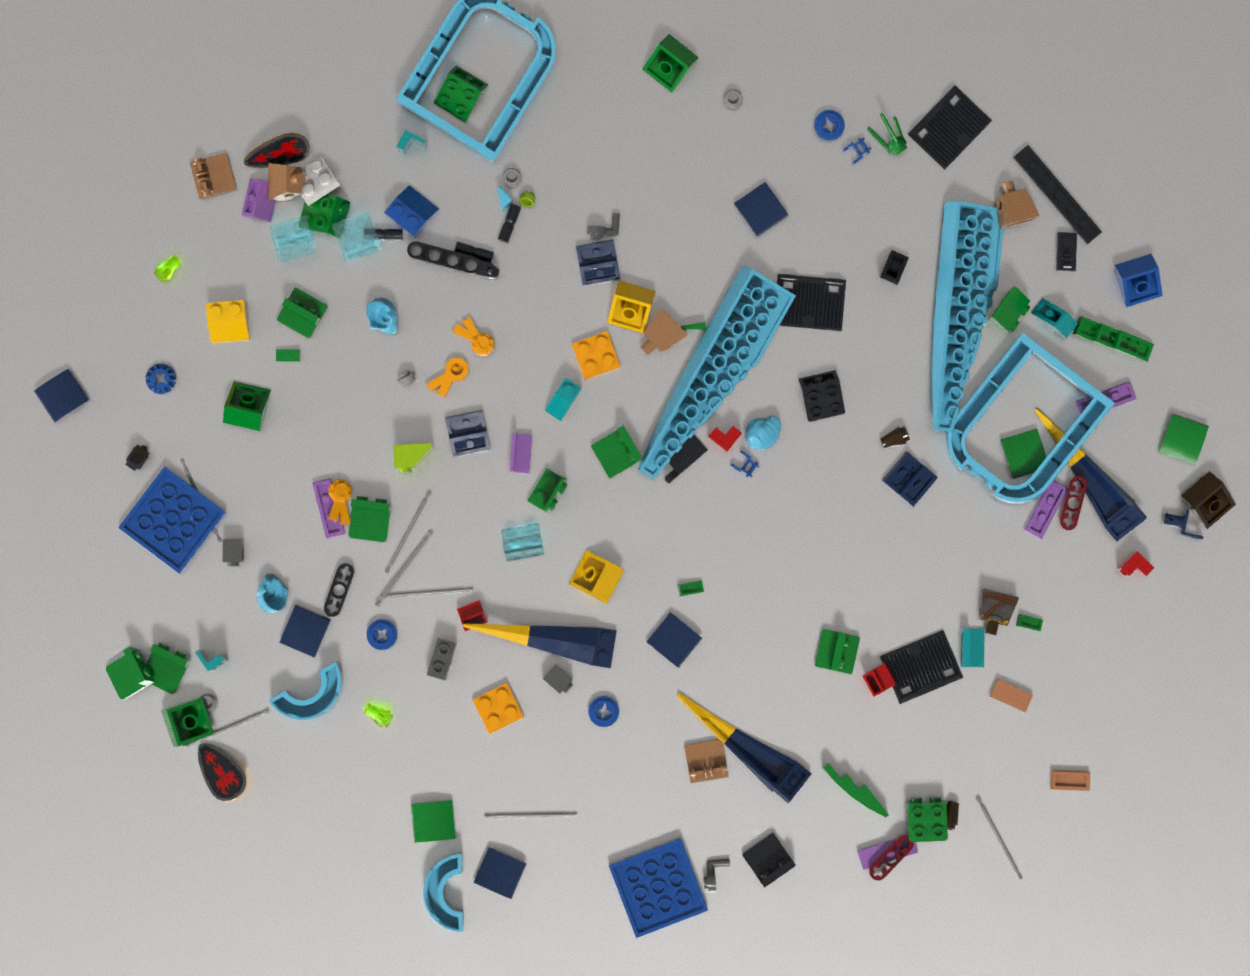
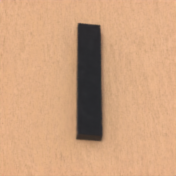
[1013,145,1102,245]

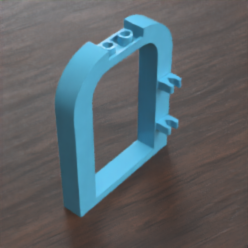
[395,0,556,162]
[948,333,1115,504]

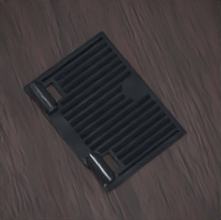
[908,85,992,170]
[777,274,846,331]
[880,630,963,704]

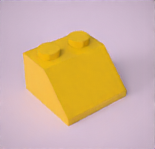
[607,280,656,333]
[206,300,250,343]
[569,550,624,604]

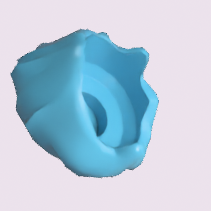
[366,297,398,334]
[744,416,781,450]
[257,574,289,614]

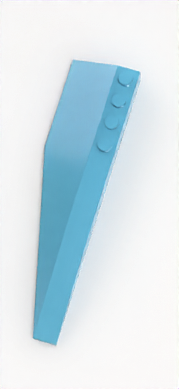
[932,201,1003,432]
[638,265,796,479]

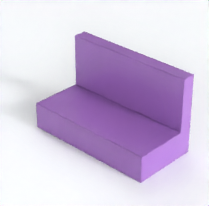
[242,178,275,222]
[510,433,533,474]

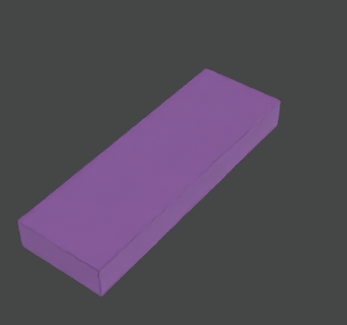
[1075,381,1137,415]
[312,478,345,539]
[1024,481,1068,539]
[857,835,918,870]

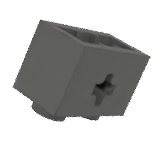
[427,638,457,680]

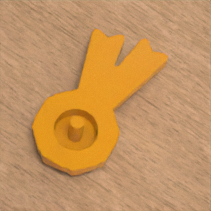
[452,317,495,356]
[426,358,468,398]
[328,479,352,525]

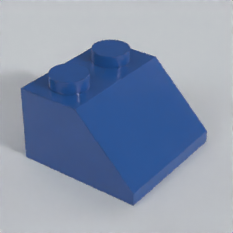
[384,185,439,239]
[1115,254,1163,307]

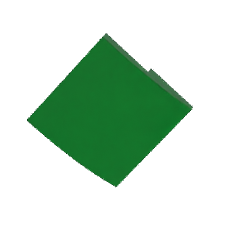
[1159,413,1209,465]
[1001,429,1046,479]
[411,800,455,843]

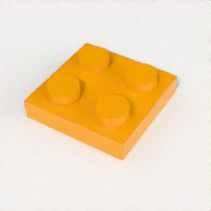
[572,331,621,380]
[473,683,524,734]

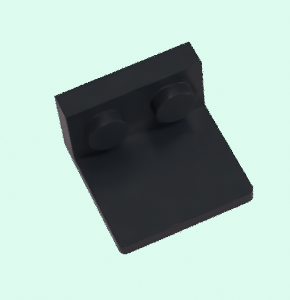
[798,370,845,422]
[742,833,796,888]

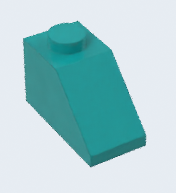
[1031,298,1078,338]
[545,378,582,421]

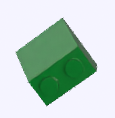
[643,34,699,92]
[988,286,1030,334]
[223,381,271,431]
[161,698,214,747]

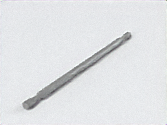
[180,458,222,542]
[385,491,431,573]
[375,531,433,606]
[381,588,473,598]
[183,709,269,748]
[976,797,1022,880]
[485,813,577,818]

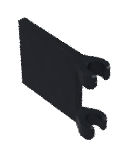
[664,435,708,483]

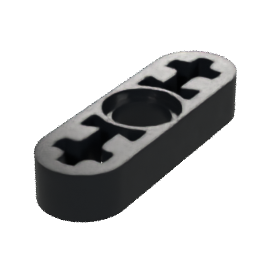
[324,563,355,617]

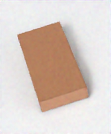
[990,679,1033,712]
[1050,770,1090,791]

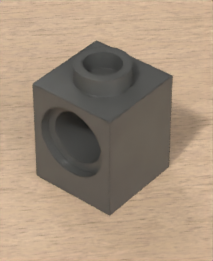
[222,539,244,566]
[543,664,573,694]

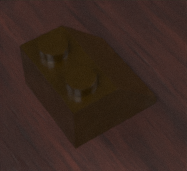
[1181,471,1236,529]

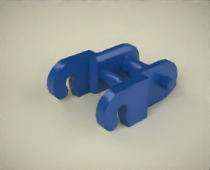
[843,138,872,165]
[730,450,760,478]

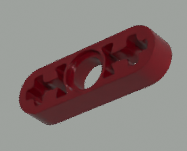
[1060,476,1087,530]
[869,835,914,881]

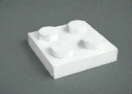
[301,156,340,206]

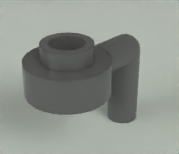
[587,213,620,239]
[704,859,730,892]

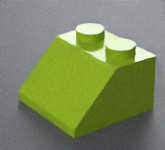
[393,443,434,473]

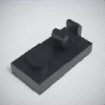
[1056,232,1077,272]

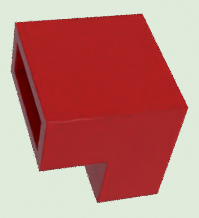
[708,426,742,453]
[1117,551,1154,577]
[457,600,488,631]
[863,662,897,697]

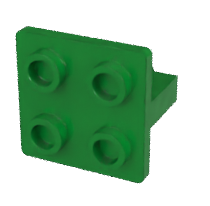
[277,288,328,338]
[815,629,860,674]

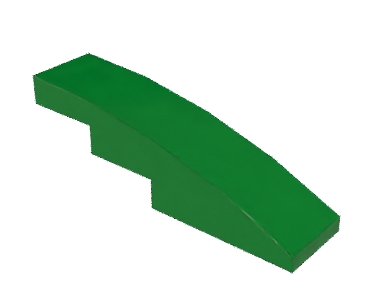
[1073,316,1154,362]
[822,763,889,817]

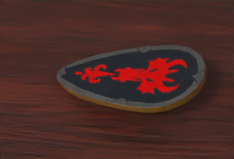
[244,133,310,168]
[198,743,246,802]

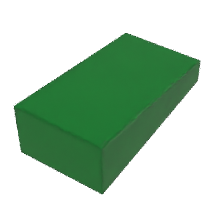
[681,322,706,331]
[276,349,300,362]
[677,580,704,597]
[1016,614,1043,631]

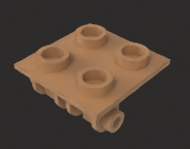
[190,152,236,199]
[684,739,729,783]

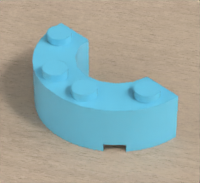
[269,662,343,720]
[423,853,464,932]

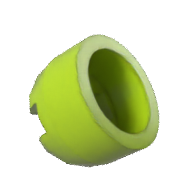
[519,191,535,207]

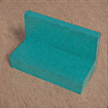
[396,130,428,156]
[961,628,985,667]
[195,650,229,672]

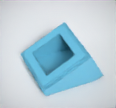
[497,186,513,212]

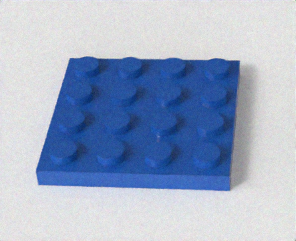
[118,466,227,574]
[609,838,708,938]

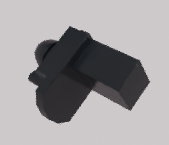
[125,444,150,471]

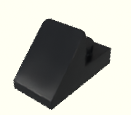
[880,250,909,285]

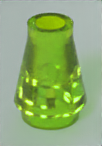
[153,255,181,283]
[363,703,393,728]

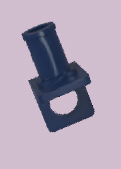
[1164,509,1204,540]

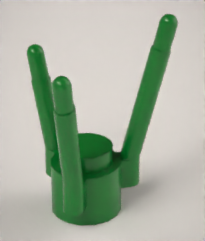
[867,113,907,156]

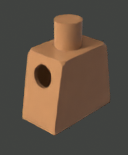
[268,163,306,202]
[996,181,1039,229]
[640,309,687,355]

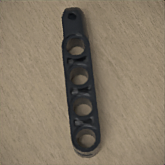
[407,241,500,280]

